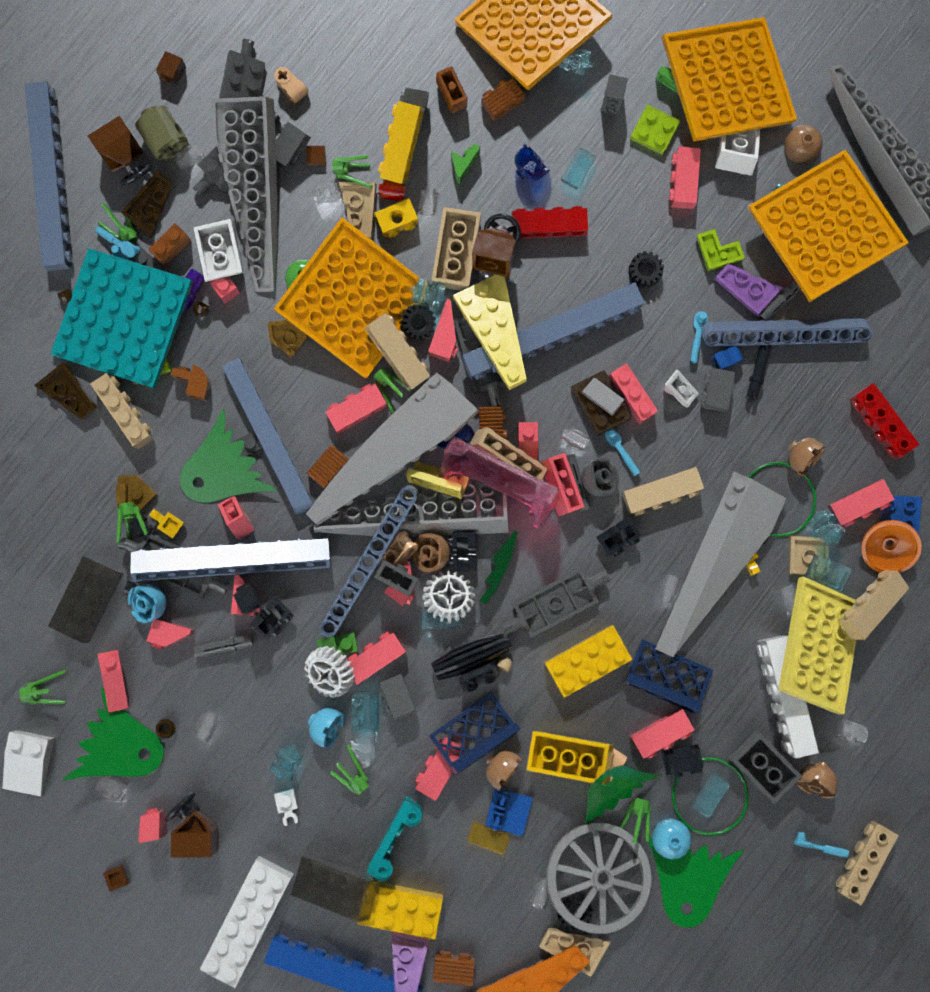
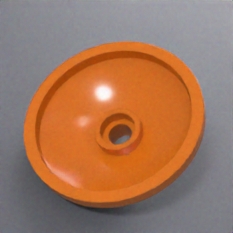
[861,520,922,573]

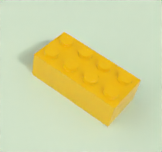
[378,101,425,184]
[544,625,632,698]
[527,731,614,784]
[357,880,443,939]

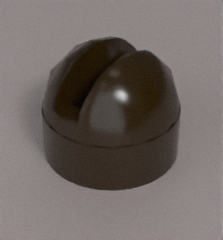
[57,289,73,304]
[193,301,210,317]

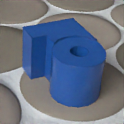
[711,346,744,370]

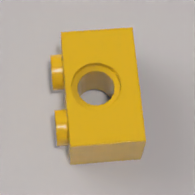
[375,199,419,238]

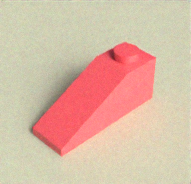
[428,299,458,363]
[97,650,128,712]

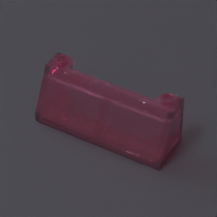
[439,437,559,530]

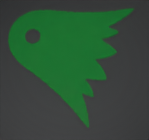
[180,408,277,503]
[62,687,164,781]
[584,765,662,825]
[648,837,744,928]

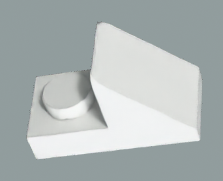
[663,370,699,408]

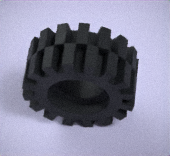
[628,251,664,288]
[399,305,436,340]
[557,892,593,931]

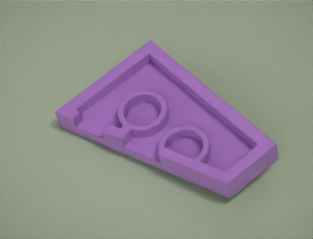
[715,264,783,316]
[391,931,430,992]

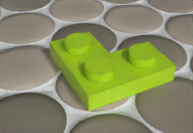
[696,229,745,271]

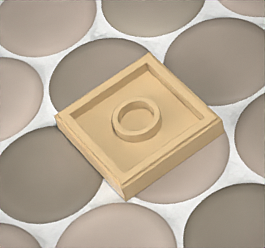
[789,536,830,576]

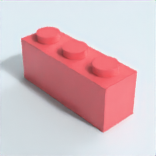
[669,146,701,209]
[609,363,658,425]
[325,384,388,434]
[540,453,584,516]
[828,479,895,527]
[347,632,407,685]
[629,708,694,759]
[414,736,465,801]

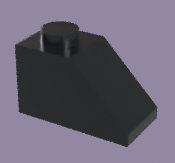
[233,583,265,615]

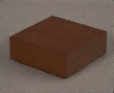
[306,145,326,166]
[103,865,130,891]

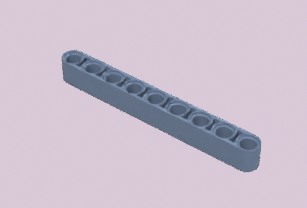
[701,318,873,346]
[222,358,314,516]
[320,485,418,637]

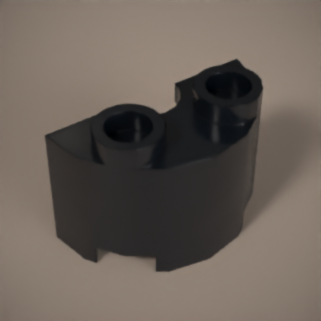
[596,516,641,557]
[449,532,477,572]
[249,596,294,640]
[661,744,704,778]

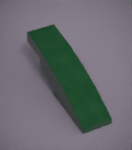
[479,530,518,605]

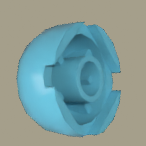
[128,583,167,623]
[308,708,345,748]
[651,818,692,859]

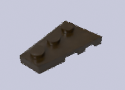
[121,170,173,238]
[34,362,98,420]

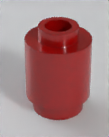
[378,180,406,202]

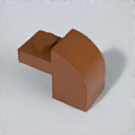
[171,365,211,402]

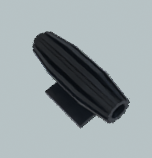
[431,633,512,692]

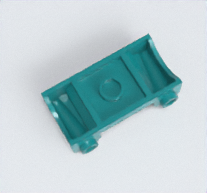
[366,796,423,881]

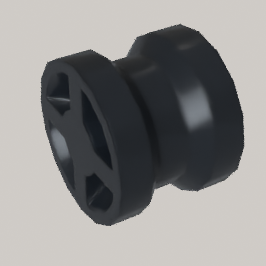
[129,515,154,538]

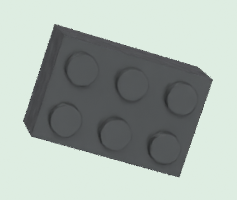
[728,731,802,804]

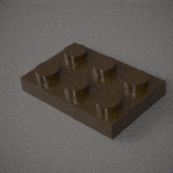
[571,370,632,437]

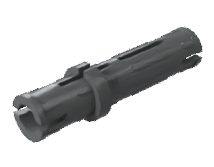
[758,279,801,321]
[566,454,591,512]
[194,634,254,659]

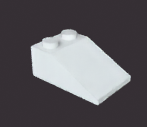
[715,129,760,176]
[193,219,243,282]
[2,730,55,796]

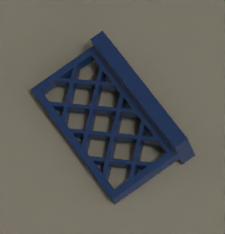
[624,639,713,714]
[428,693,520,777]

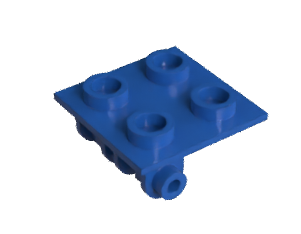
[880,496,922,535]
[485,788,533,836]

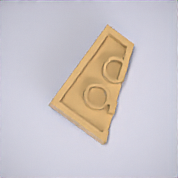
[339,182,377,240]
[539,927,610,977]

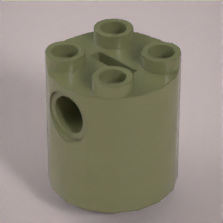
[135,106,190,162]

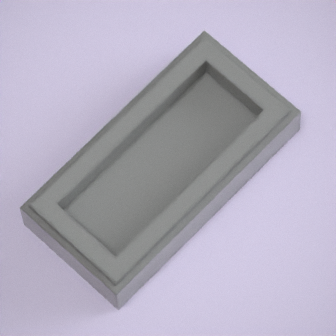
[582,377,624,416]

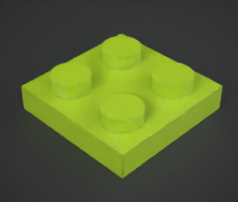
[630,104,680,155]

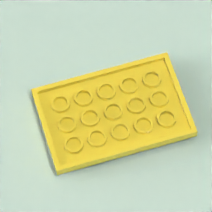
[778,577,856,715]

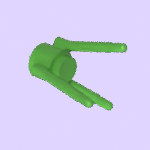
[332,155,373,189]
[98,203,138,243]
[374,368,412,414]
[116,502,148,543]
[19,670,66,705]
[330,744,369,795]
[620,798,652,845]

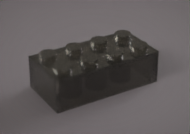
[48,556,123,643]
[291,855,380,922]

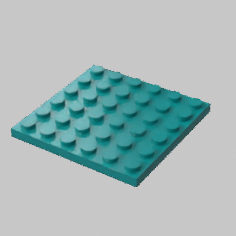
[50,248,193,389]

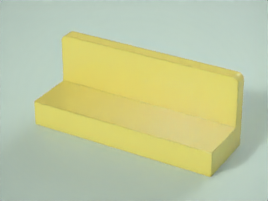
[406,461,469,499]

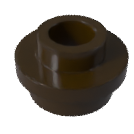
[156,719,176,739]

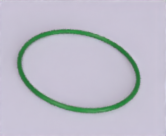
[748,462,816,537]
[672,757,749,836]

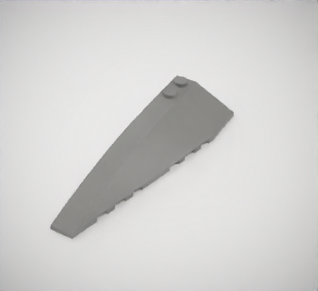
[828,64,930,235]
[212,96,277,292]
[306,373,479,526]
[655,472,787,657]
[314,473,509,537]

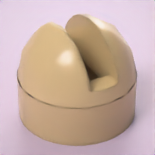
[495,656,512,672]

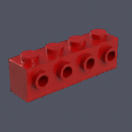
[850,383,920,460]

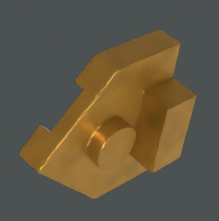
[267,320,308,358]
[116,475,158,512]

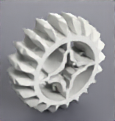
[422,570,475,623]
[304,646,355,698]

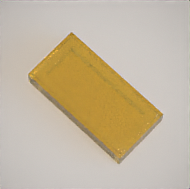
[467,821,510,855]

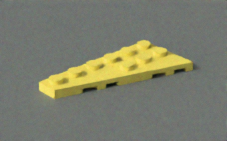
[453,275,526,390]

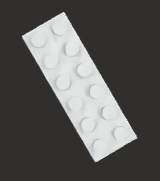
[756,636,819,758]
[200,856,293,988]

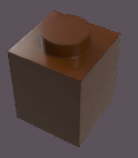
[156,51,186,85]

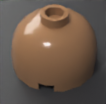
[784,125,823,164]
[789,438,826,476]
[412,533,450,572]
[486,751,523,791]
[797,762,838,799]

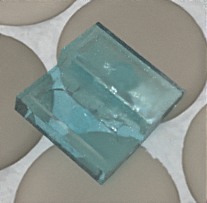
[804,554,853,594]

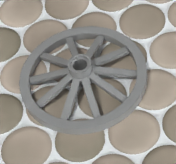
[546,823,651,934]

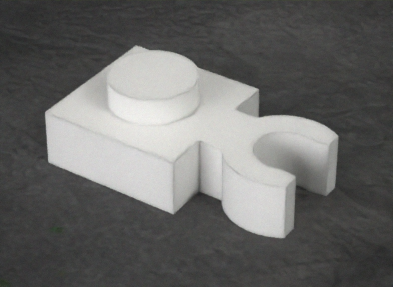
[274,788,299,826]

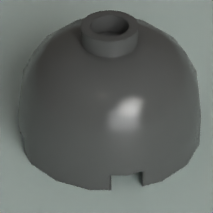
[581,457,620,497]

